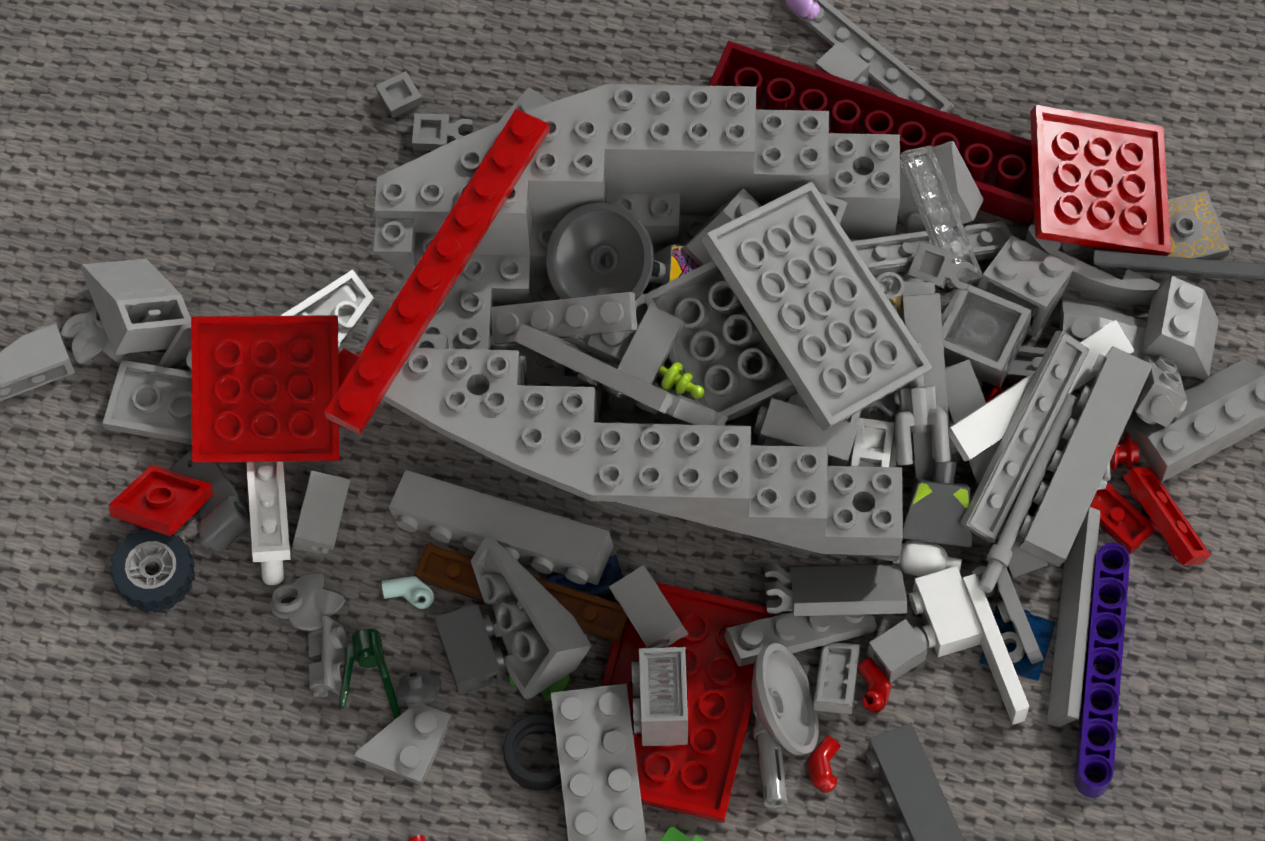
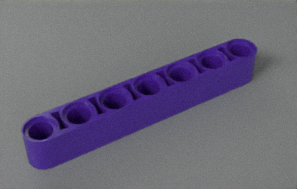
[1075,543,1130,798]

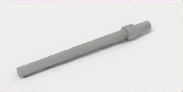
[978,394,1078,593]

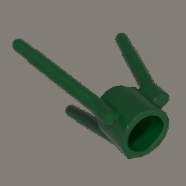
[339,629,401,719]

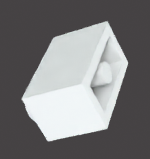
[909,566,983,657]

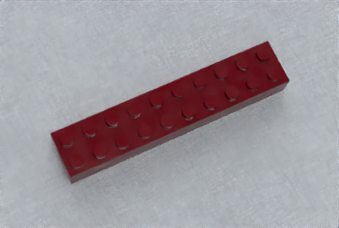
[708,41,1034,227]

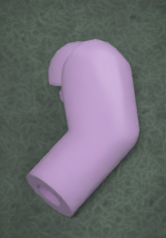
[786,0,820,20]

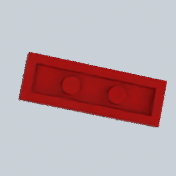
[1123,467,1211,566]

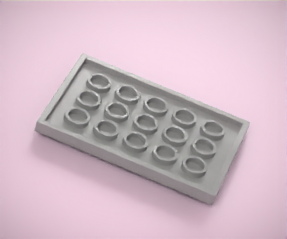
[700,182,933,431]

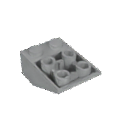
[80,259,191,355]

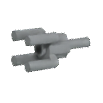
[892,342,950,465]

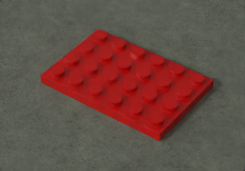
[601,582,775,823]

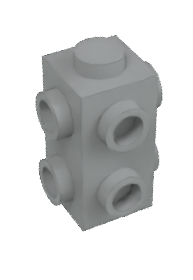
[1134,353,1187,428]

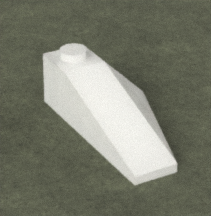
[281,269,374,347]

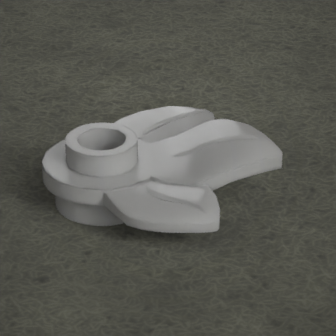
[60,306,125,364]
[270,573,345,631]

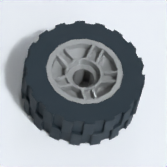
[110,528,195,612]

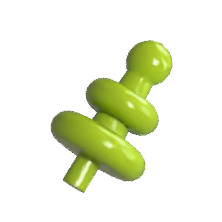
[658,362,704,399]

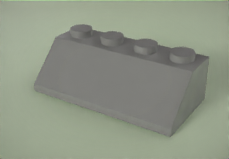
[1125,359,1265,482]

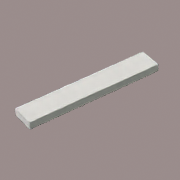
[948,320,1135,461]

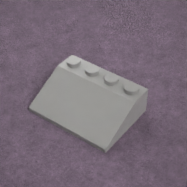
[643,260,798,422]

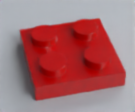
[109,464,213,537]

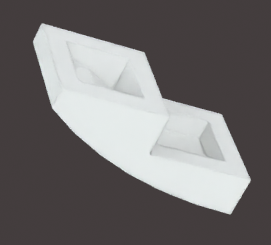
[851,418,895,467]

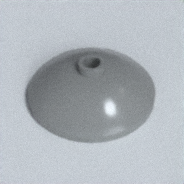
[752,643,819,755]

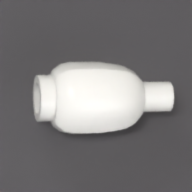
[893,539,962,577]

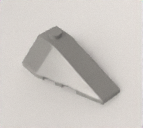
[471,536,592,699]

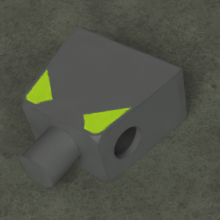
[903,460,972,547]

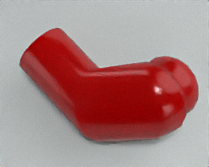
[857,657,891,713]
[807,735,841,793]

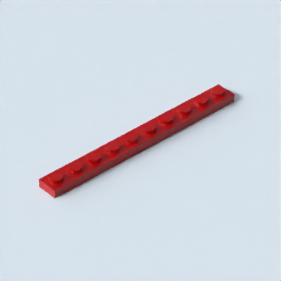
[324,109,549,435]

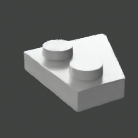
[354,704,452,785]

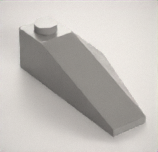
[1059,298,1196,377]

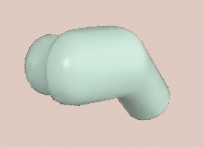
[382,576,434,609]

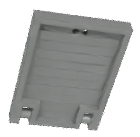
[513,323,728,425]

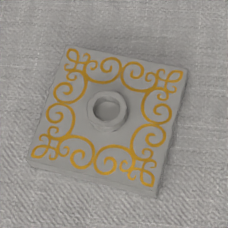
[1168,190,1230,260]

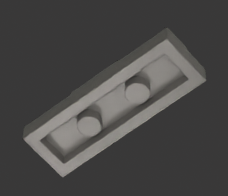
[972,555,1044,664]

